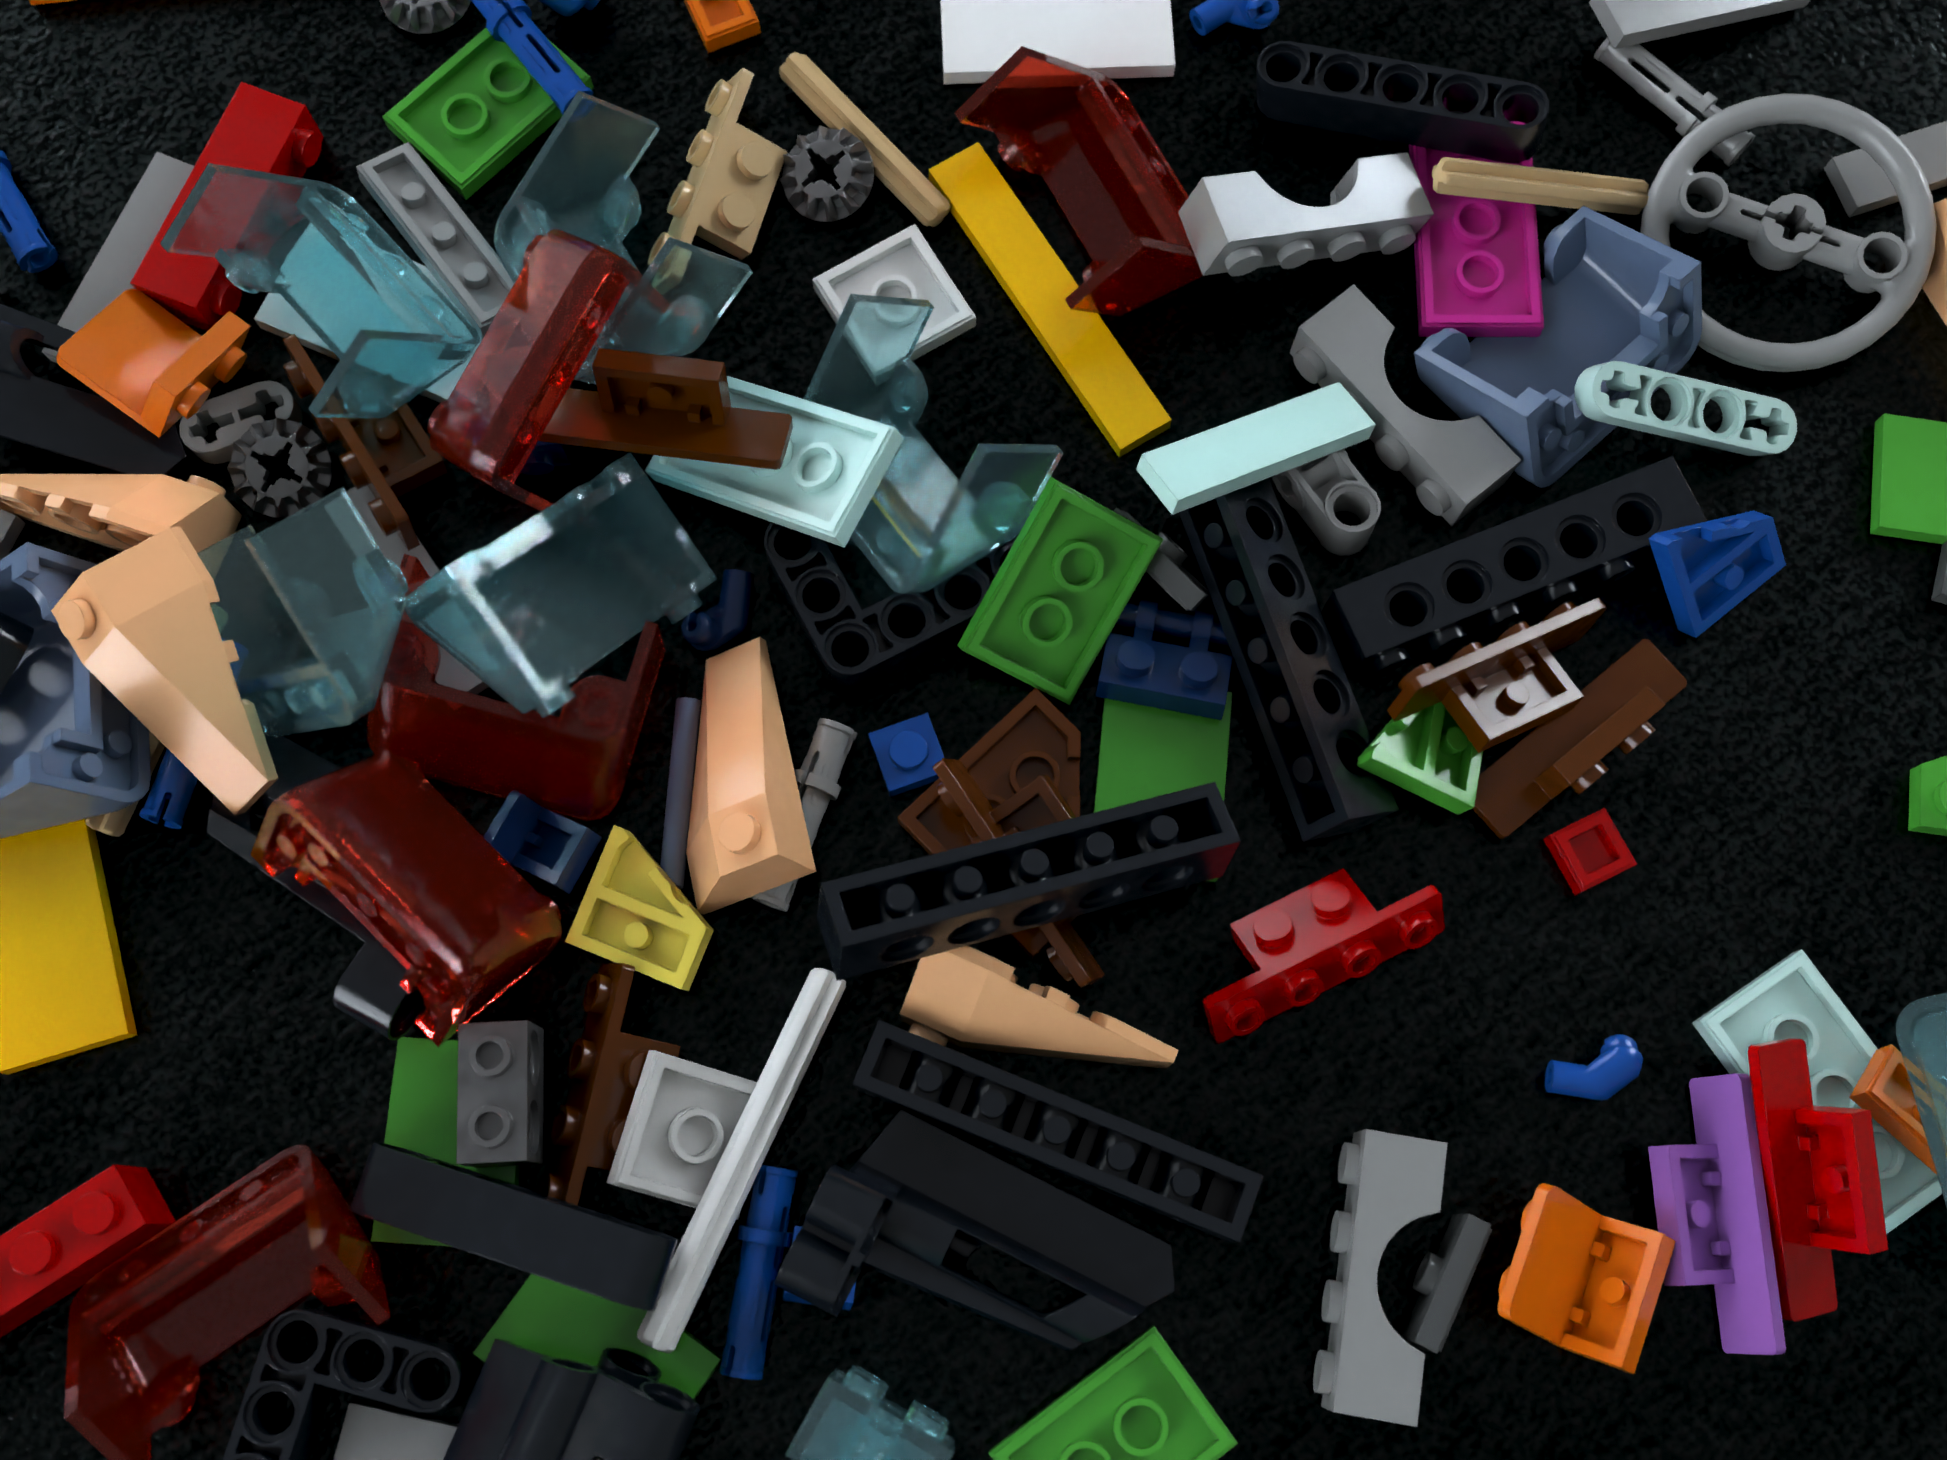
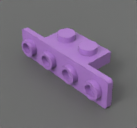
[1648,1073,1786,1355]

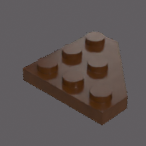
[897,688,1081,960]

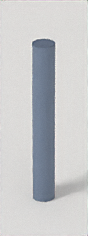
[660,697,701,889]

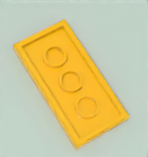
[0,819,137,1075]

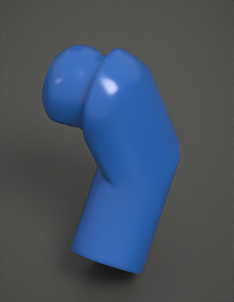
[1189,0,1279,36]
[1545,1034,1643,1101]

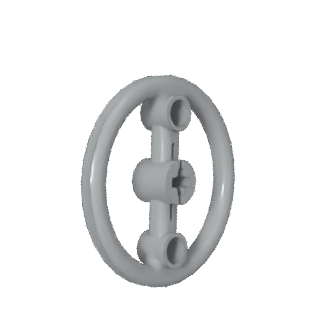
[1641,93,1937,372]

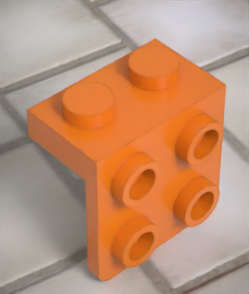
[56,289,250,438]
[1498,1183,1676,1374]

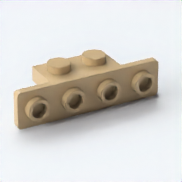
[648,68,788,292]

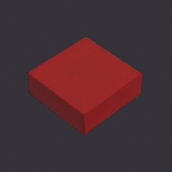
[1543,808,1637,896]

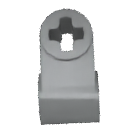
[1272,449,1381,556]

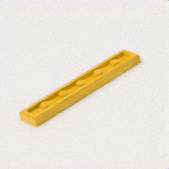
[928,142,1172,457]

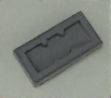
[1114,508,1212,613]
[1401,1213,1492,1353]

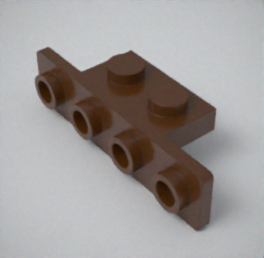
[282,334,447,551]
[532,348,793,470]
[1387,597,1607,753]
[1472,639,1687,839]
[933,758,1105,988]
[536,963,681,1205]

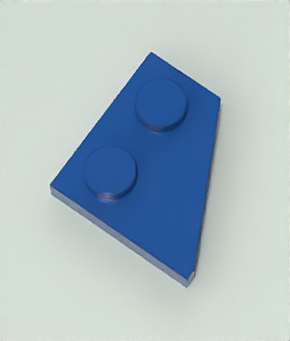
[1649,510,1786,638]

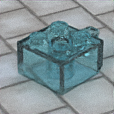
[785,1365,955,1460]

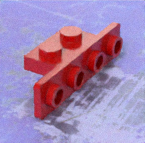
[1203,868,1445,1043]
[1748,1038,1888,1322]

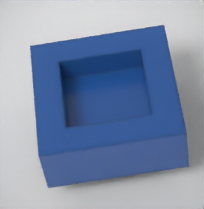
[868,713,945,797]

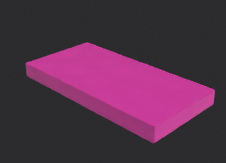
[1409,121,1544,337]

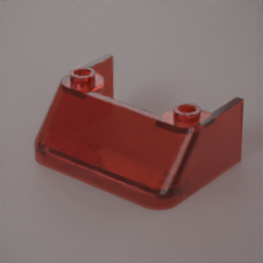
[955,46,1203,316]
[427,229,672,515]
[367,554,666,820]
[64,1145,390,1460]

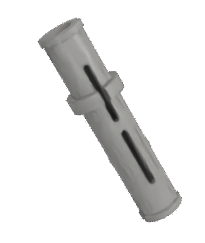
[1594,37,1755,166]
[749,718,857,912]

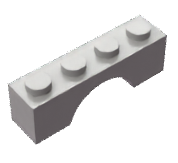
[1178,152,1434,276]
[1290,284,1521,526]
[1313,1129,1448,1427]

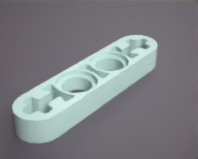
[1575,361,1797,456]

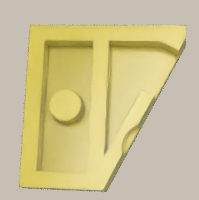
[565,825,714,991]

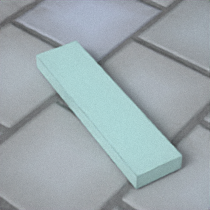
[1136,382,1376,515]

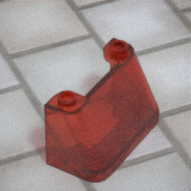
[250,751,562,1047]

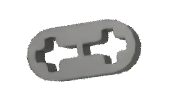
[179,380,303,464]

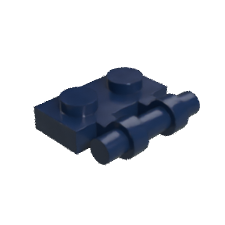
[1096,599,1233,720]

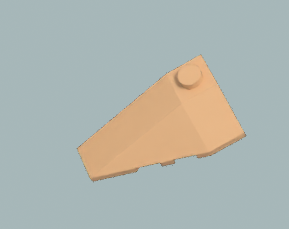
[0,474,242,579]
[51,526,278,815]
[686,637,816,915]
[900,946,1179,1069]

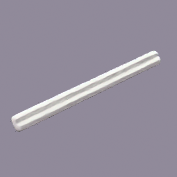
[637,968,846,1353]

